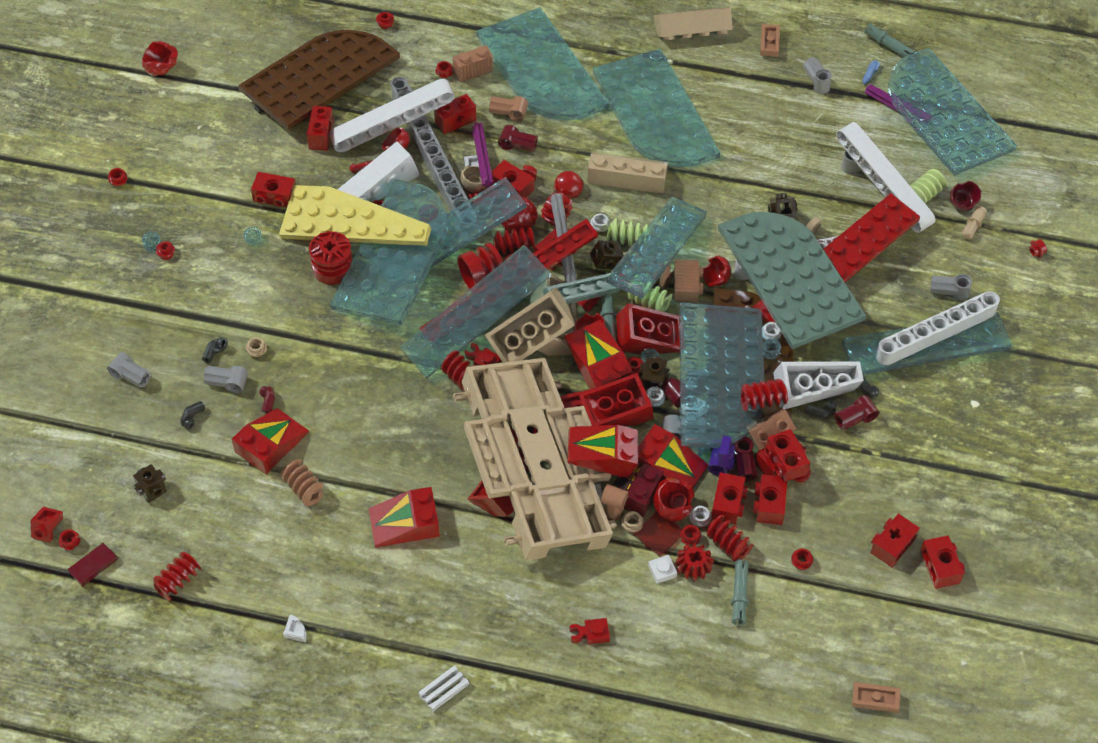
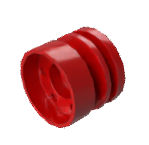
[309,231,354,285]
[457,243,506,293]

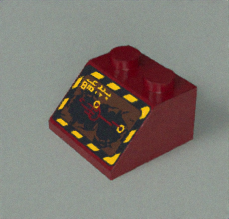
[613,463,664,518]

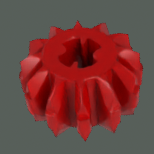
[541,192,573,226]
[676,542,714,582]

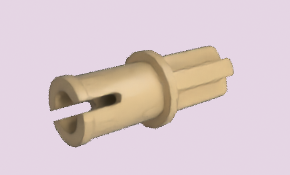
[961,206,987,239]

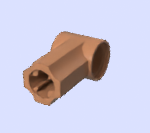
[489,96,529,122]
[601,484,628,520]

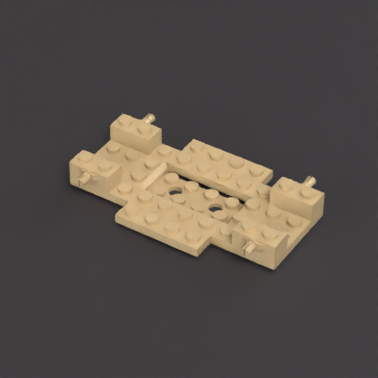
[453,358,616,561]

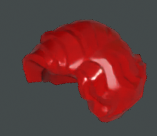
[142,41,178,76]
[497,196,538,234]
[653,478,694,521]

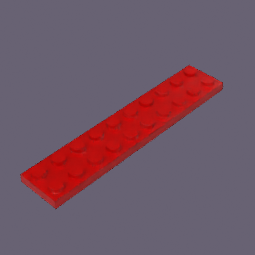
[753,193,920,336]

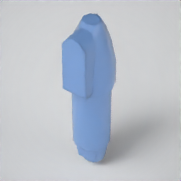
[862,60,880,85]

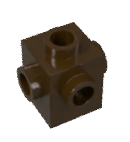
[768,193,797,218]
[590,240,624,270]
[639,356,670,389]
[133,464,167,503]

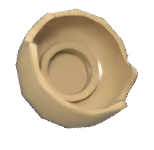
[460,165,487,193]

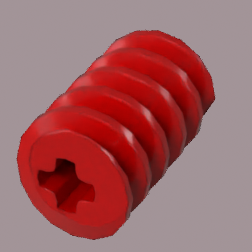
[493,227,535,255]
[441,350,474,392]
[741,379,788,411]
[706,514,754,562]
[153,552,202,601]

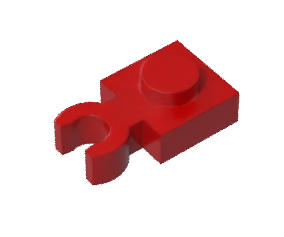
[464,343,502,366]
[569,618,610,644]

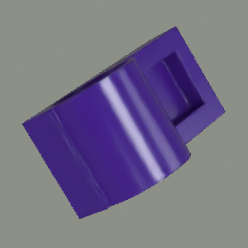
[708,436,735,475]

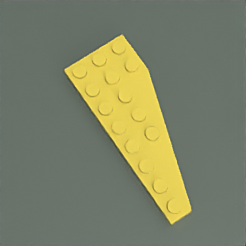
[279,185,431,246]

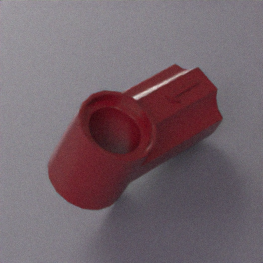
[498,125,538,152]
[834,395,880,430]
[734,436,757,482]

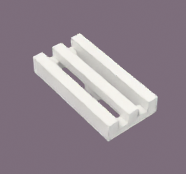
[418,665,469,712]

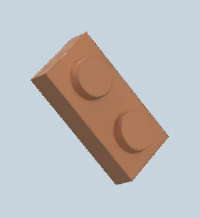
[760,24,780,57]
[852,682,900,713]

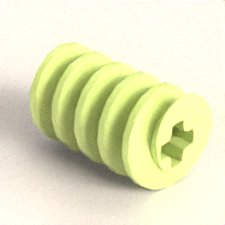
[910,168,947,204]
[606,218,649,249]
[628,275,672,312]

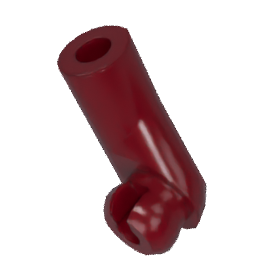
[260,386,275,413]

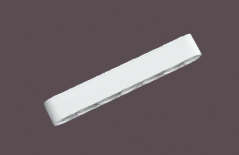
[329,79,454,152]
[836,122,935,233]
[876,291,1000,365]

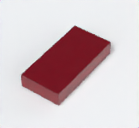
[67,543,118,587]

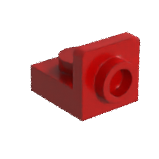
[30,506,63,543]

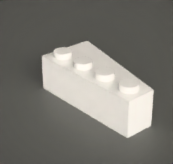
[337,142,420,203]
[773,362,864,409]

